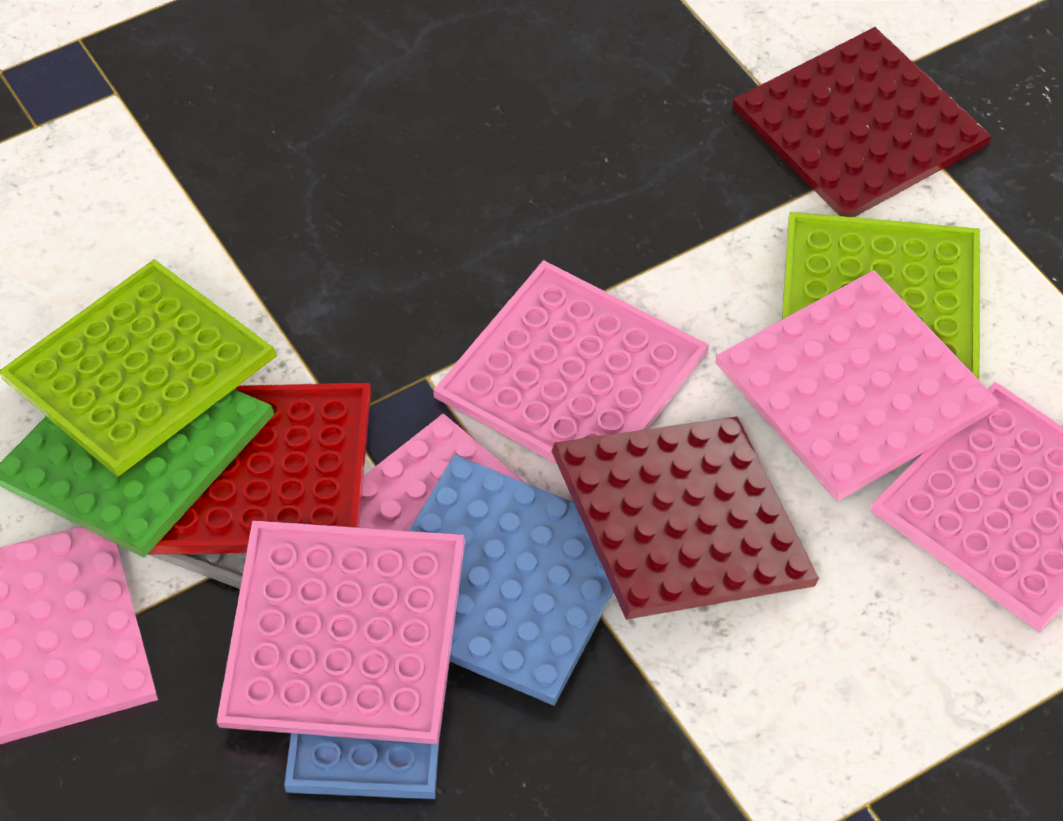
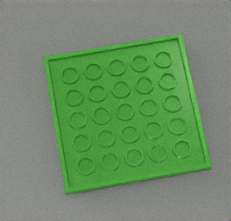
[0,389,274,558]

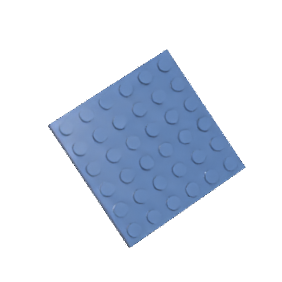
[409,454,614,706]

